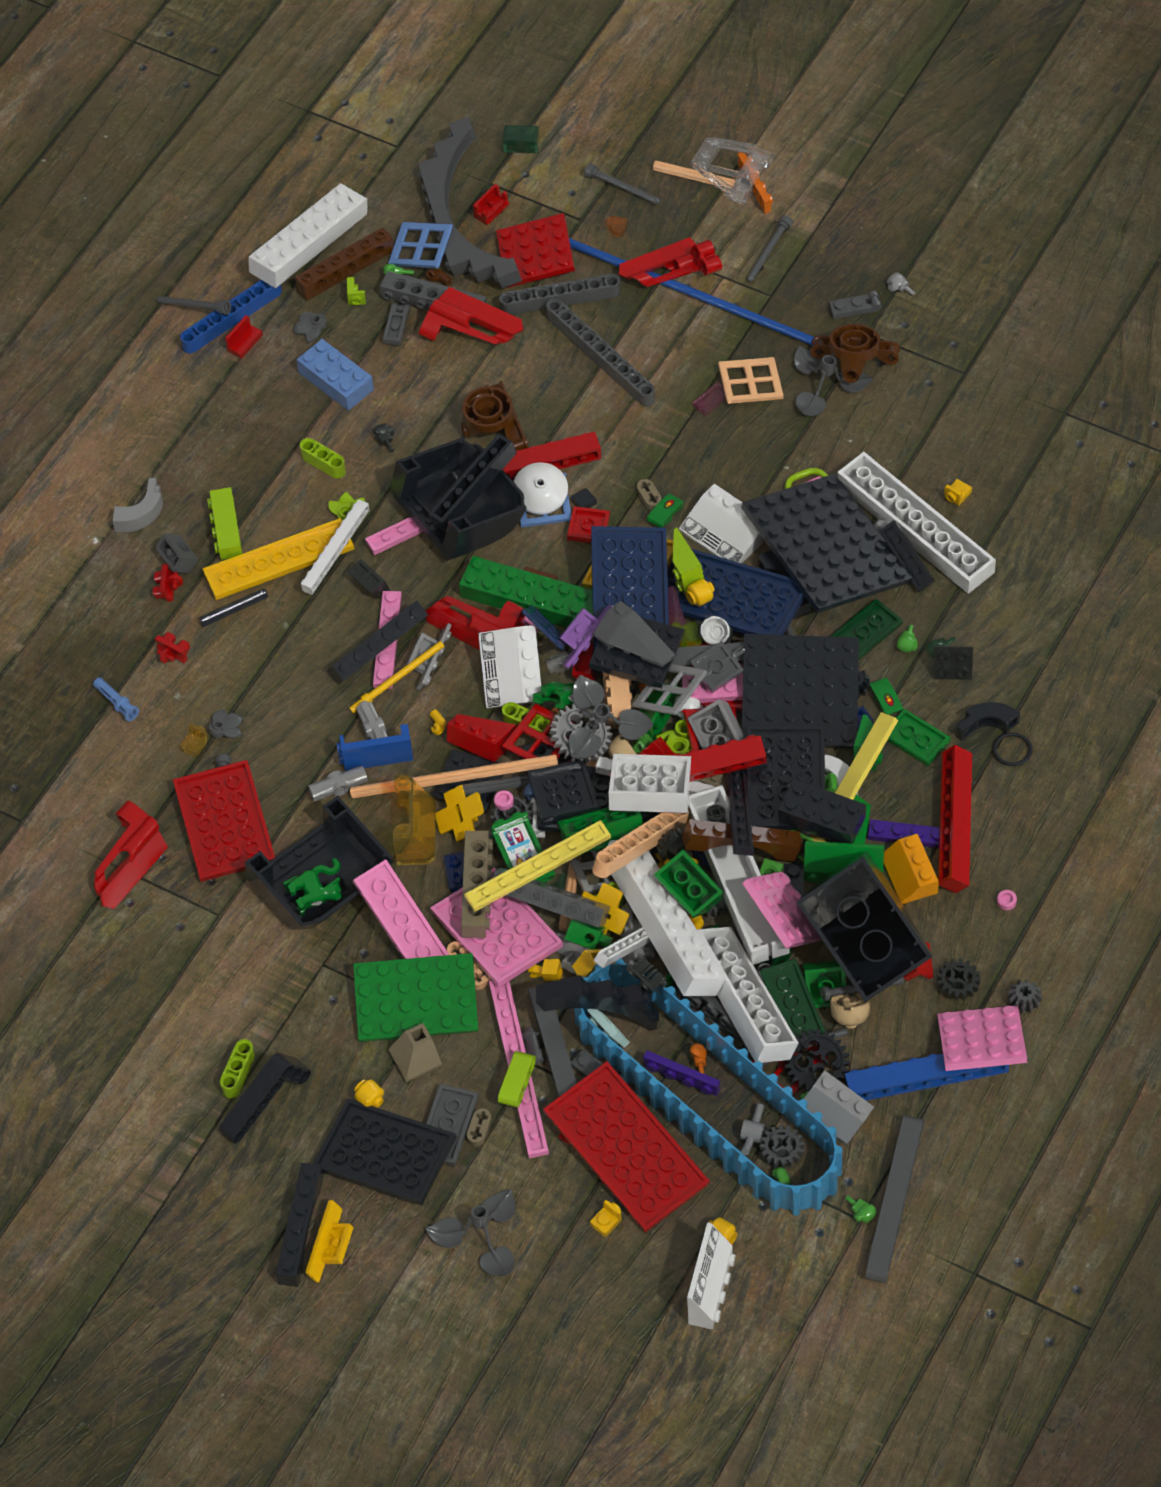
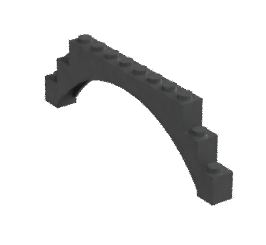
[417,117,522,288]

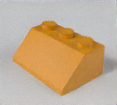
[884,834,939,904]

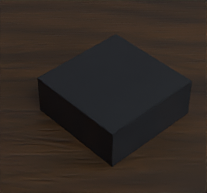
[571,488,597,508]

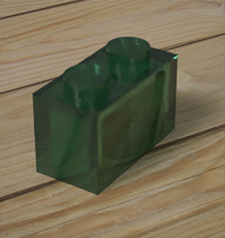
[503,125,540,153]

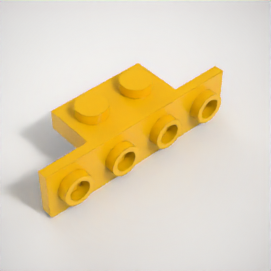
[306,1200,354,1283]

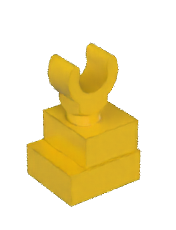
[528,959,564,982]

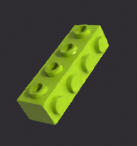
[207,487,242,560]

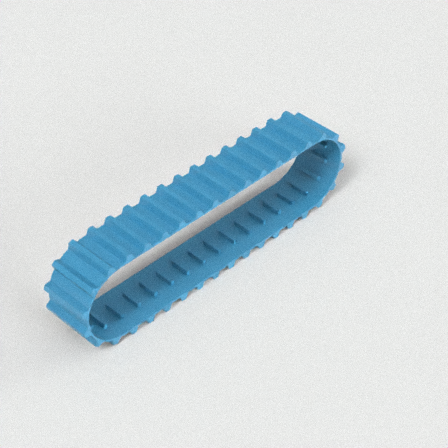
[574,958,842,1216]

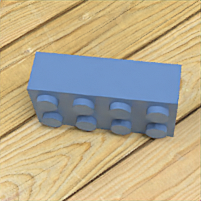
[296,339,374,411]

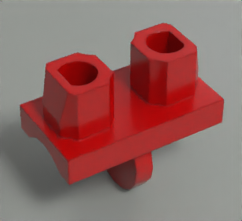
[153,564,183,602]
[155,632,190,664]

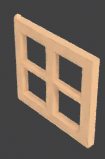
[718,357,784,404]

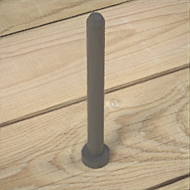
[820,977,905,1001]

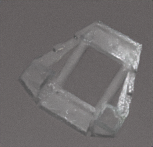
[690,137,776,205]

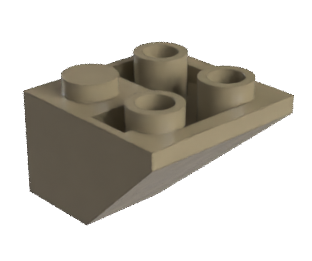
[389,1023,442,1083]

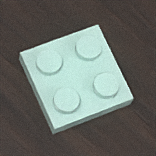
[587,1009,630,1048]

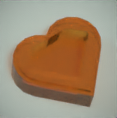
[607,216,628,236]

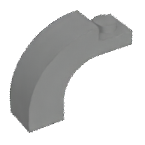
[113,478,163,532]

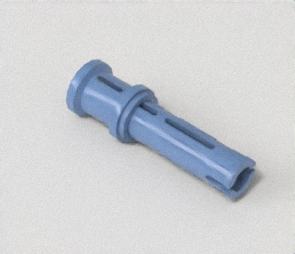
[93,677,139,721]

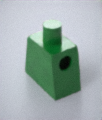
[564,919,614,950]

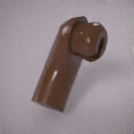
[426,269,452,286]

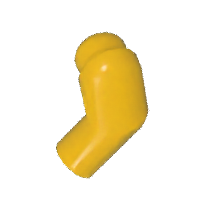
[430,709,447,735]

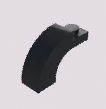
[956,702,1020,741]

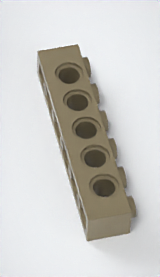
[461,831,493,938]

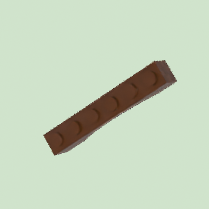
[682,819,803,862]

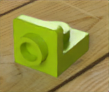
[347,277,366,305]

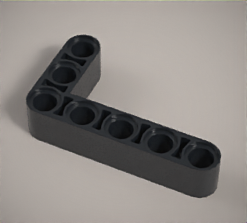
[219,1053,311,1144]

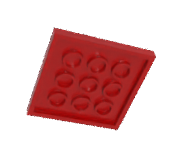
[496,213,575,288]

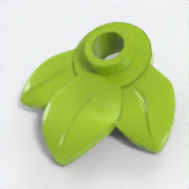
[329,492,365,521]

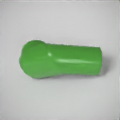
[772,1167,791,1185]

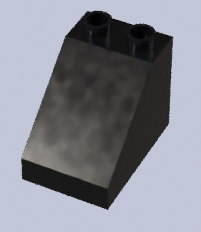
[797,851,933,1002]

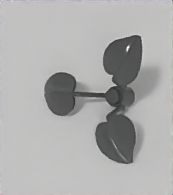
[794,346,872,416]
[569,675,653,759]
[426,1189,516,1276]

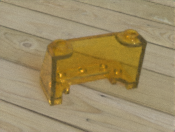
[393,774,436,865]

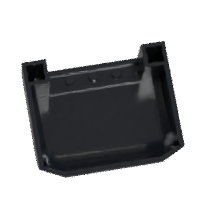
[390,437,527,559]
[245,795,393,929]

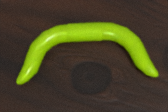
[785,468,829,489]

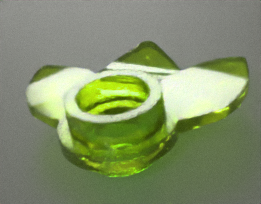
[671,621,703,647]

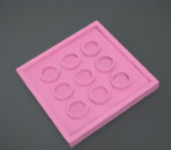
[742,872,822,949]
[938,1006,1027,1071]

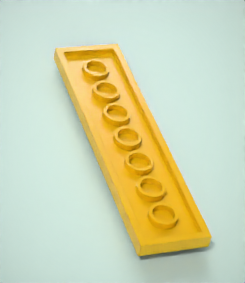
[203,518,354,600]

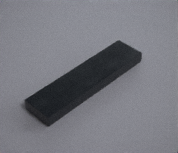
[879,520,935,592]

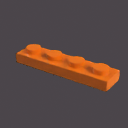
[738,151,773,214]

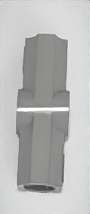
[356,701,388,739]
[308,765,368,802]

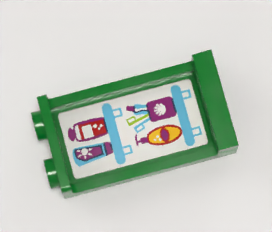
[490,811,556,883]

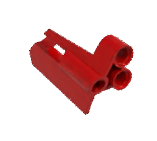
[619,237,722,287]
[418,287,523,345]
[425,595,525,650]
[94,800,168,909]

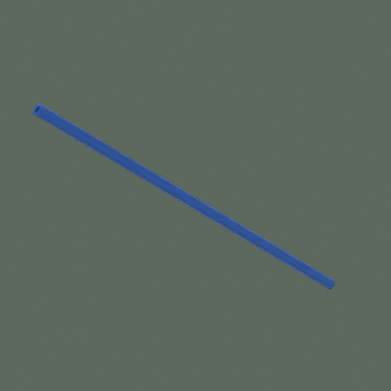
[569,238,814,345]

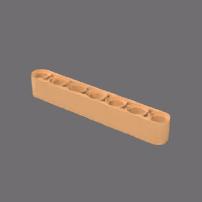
[592,808,690,878]

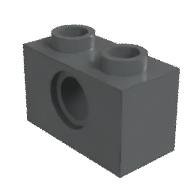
[155,533,199,573]

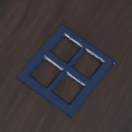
[521,605,567,650]

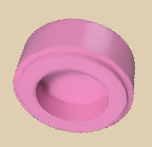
[494,790,514,811]
[997,890,1017,910]

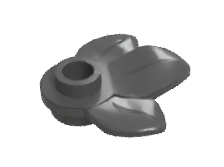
[293,312,327,343]
[208,709,243,738]

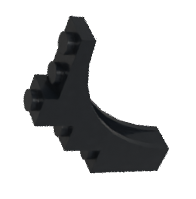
[536,975,659,1031]

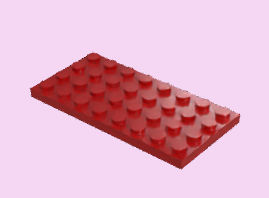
[543,1061,710,1233]

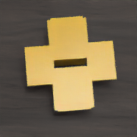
[435,785,484,842]
[582,883,630,938]

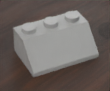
[688,699,745,749]
[804,1070,874,1145]

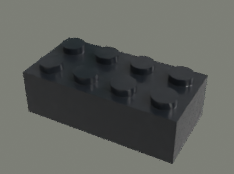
[778,779,866,844]

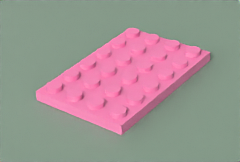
[430,868,563,987]

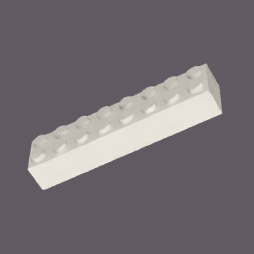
[249,183,367,288]
[697,927,798,1063]

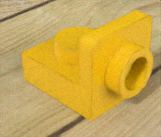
[944,479,972,506]
[590,1200,622,1237]

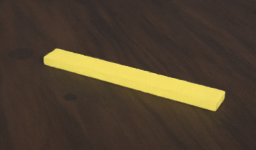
[810,712,898,842]
[464,820,611,912]

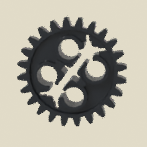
[784,1029,850,1092]

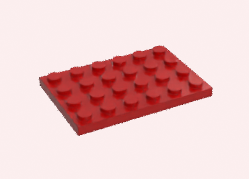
[173,760,275,882]

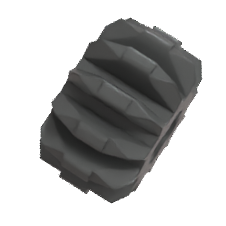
[1008,979,1042,1013]

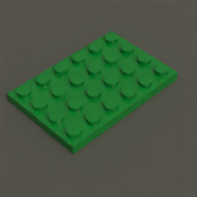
[353,953,479,1042]

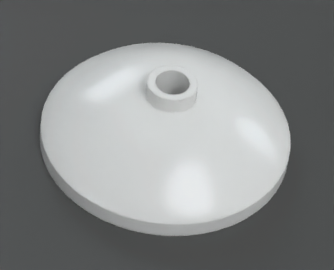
[514,462,568,515]

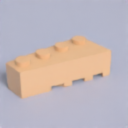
[603,672,632,729]

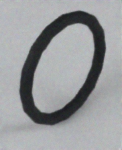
[993,732,1033,766]

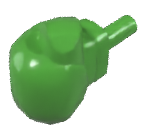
[383,263,414,275]
[896,625,918,653]
[845,1195,877,1223]

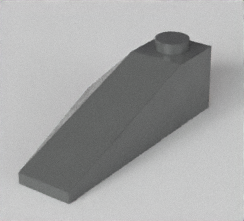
[593,601,675,667]
[675,983,743,1042]

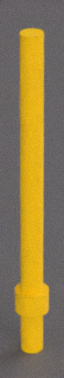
[349,641,445,714]

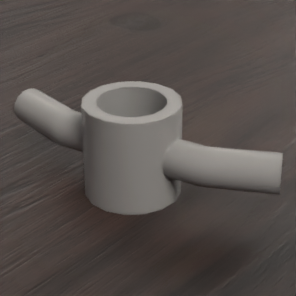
[740,1104,765,1155]

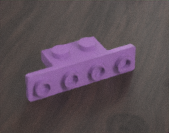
[559,605,612,668]

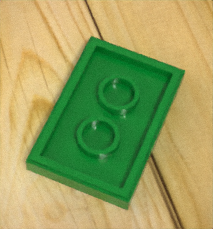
[887,709,951,767]

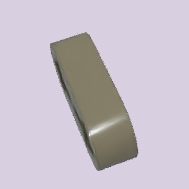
[637,479,662,511]
[467,1108,492,1147]

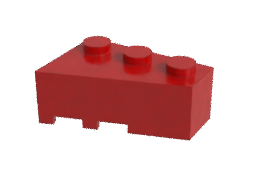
[447,714,516,762]

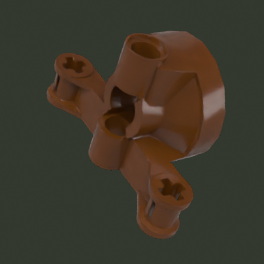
[811,324,900,383]
[461,381,529,450]

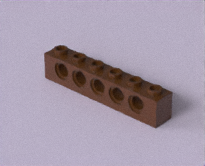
[295,227,394,301]

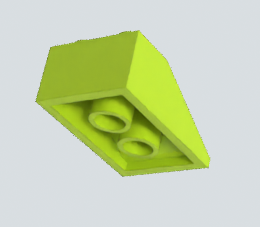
[672,528,704,596]

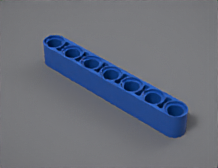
[180,280,282,354]

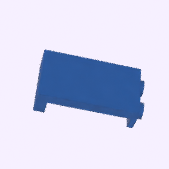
[337,724,413,771]

